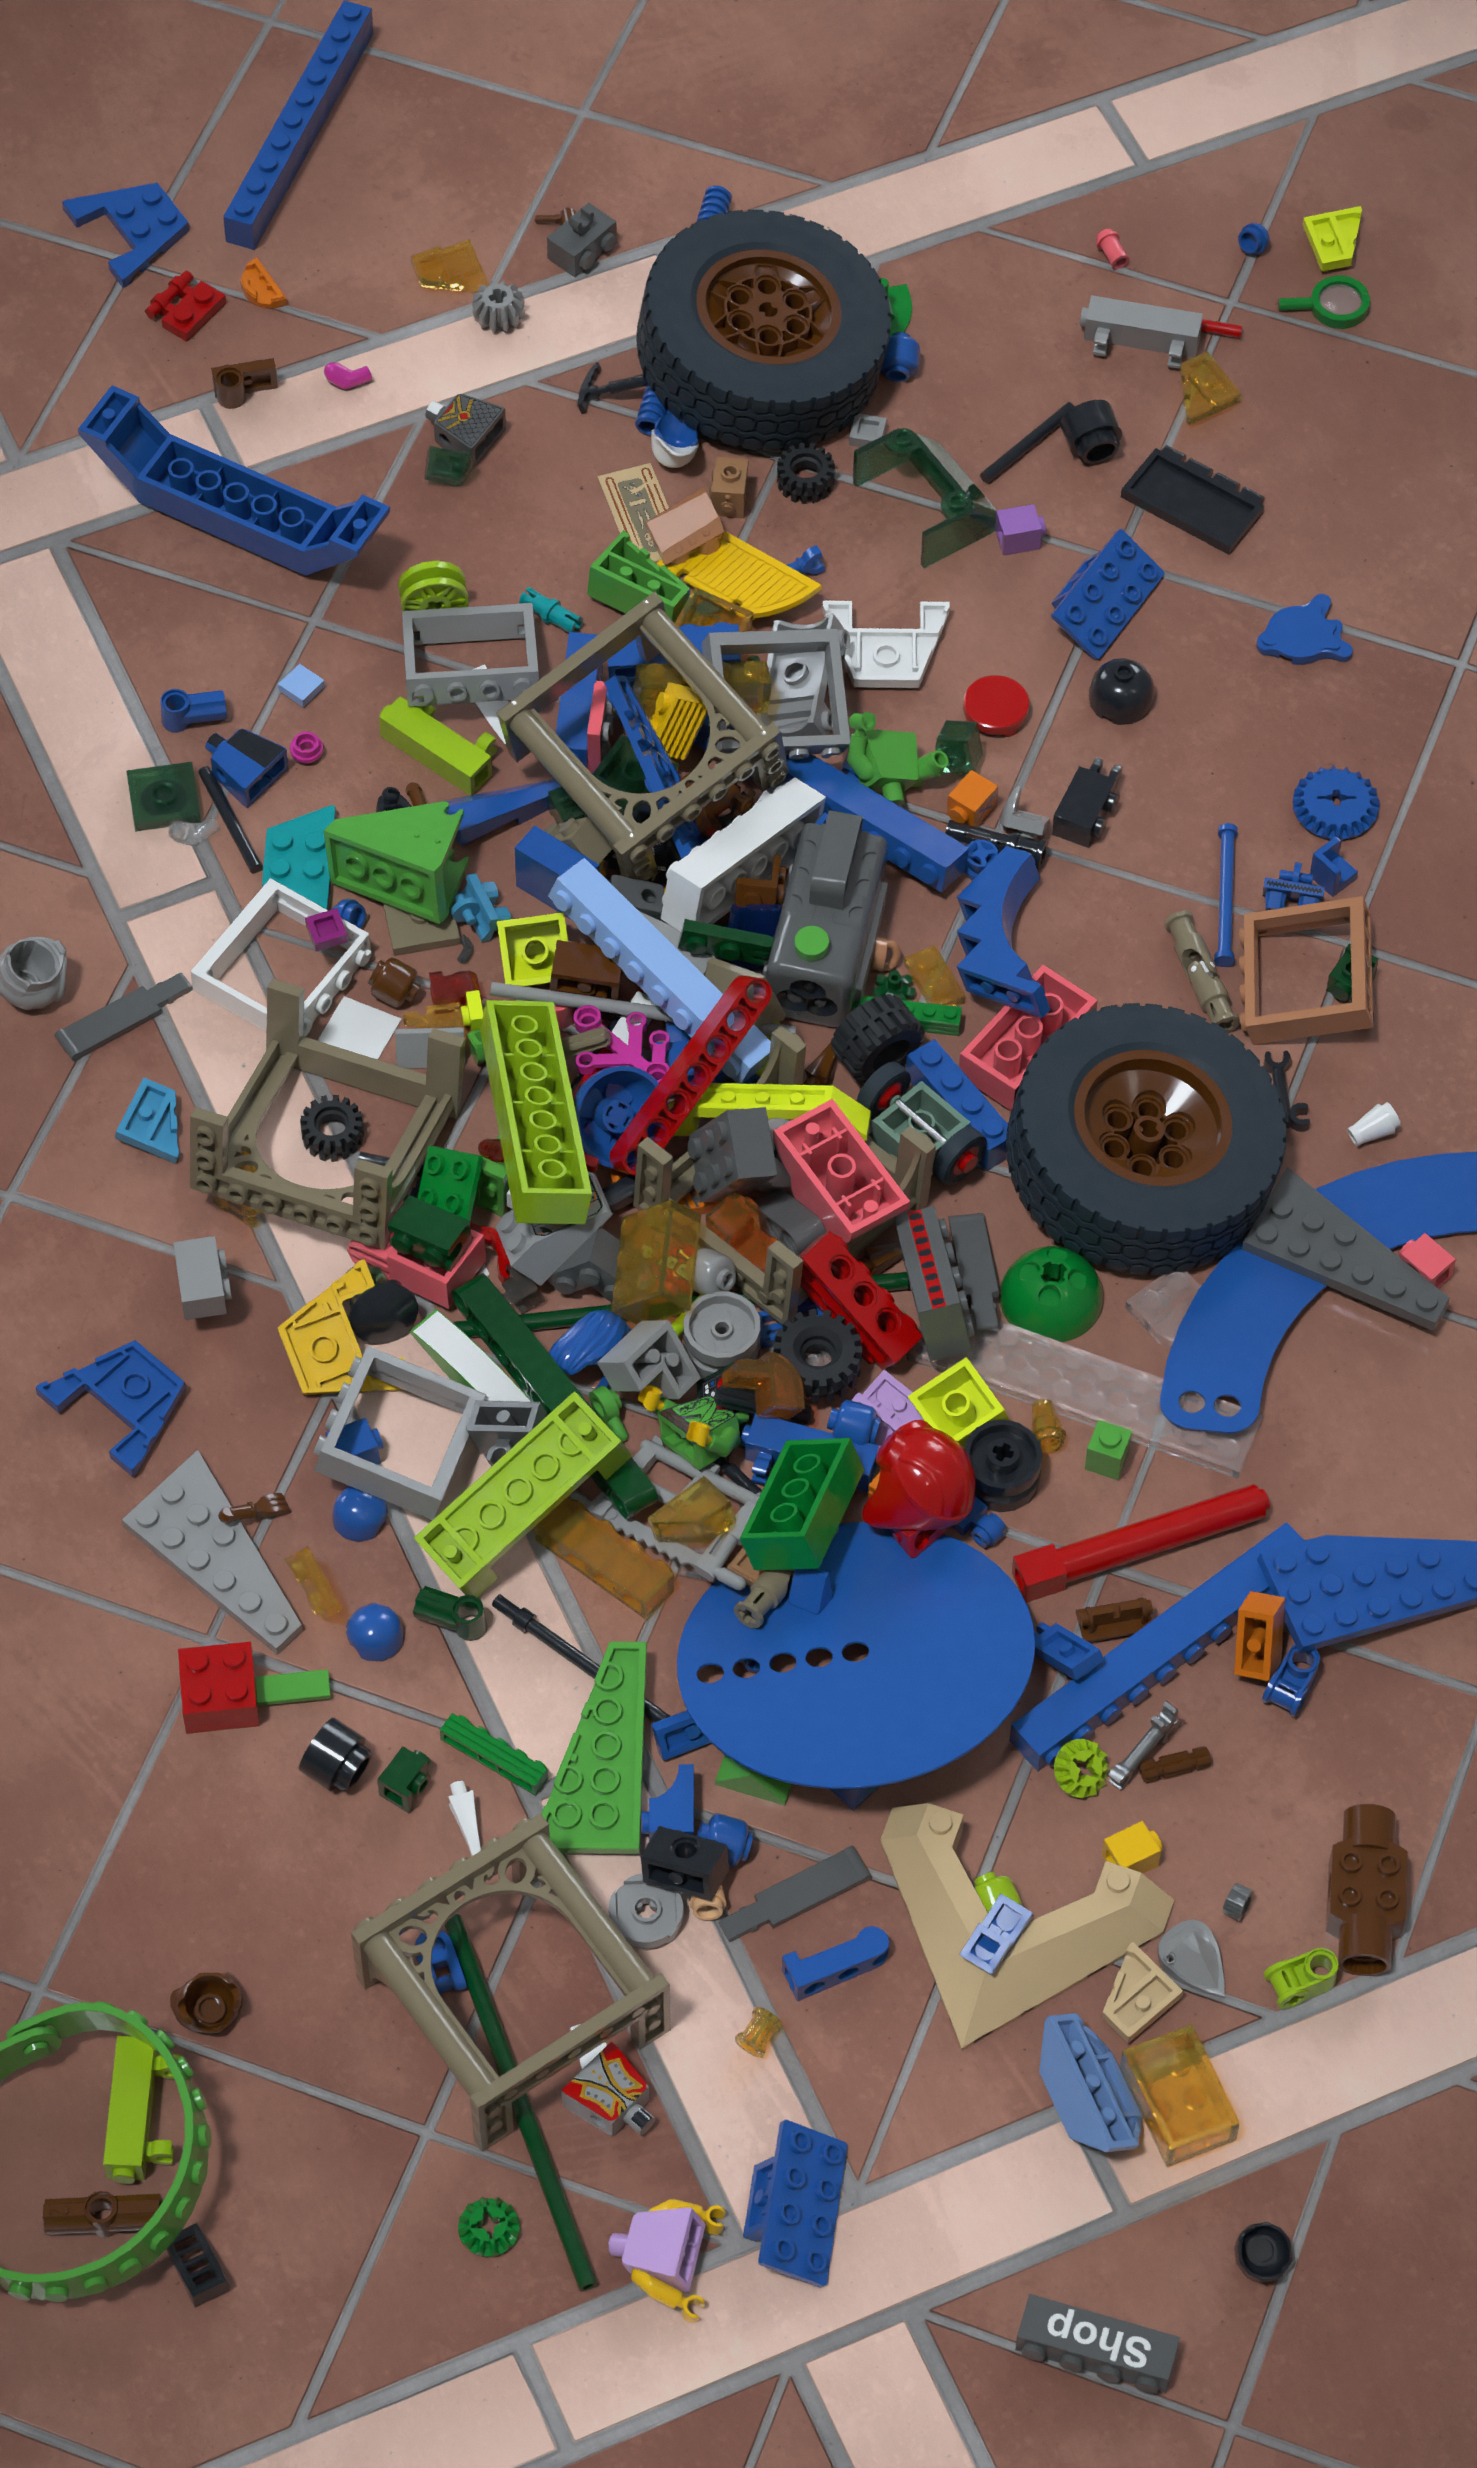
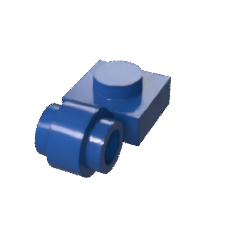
[952,1496,1006,1548]

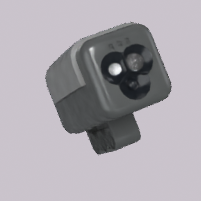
[763,810,888,1027]

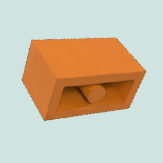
[1234,1591,1286,1681]

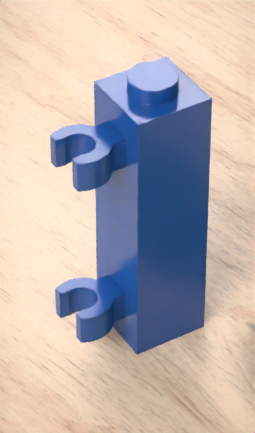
[740,1413,879,1503]

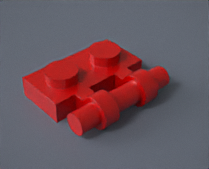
[145,270,226,342]

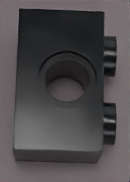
[640,1826,729,1901]

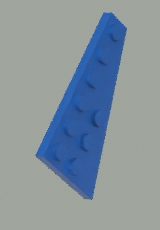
[604,676,709,859]

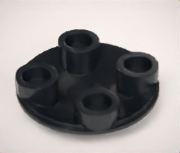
[349,1279,418,1344]

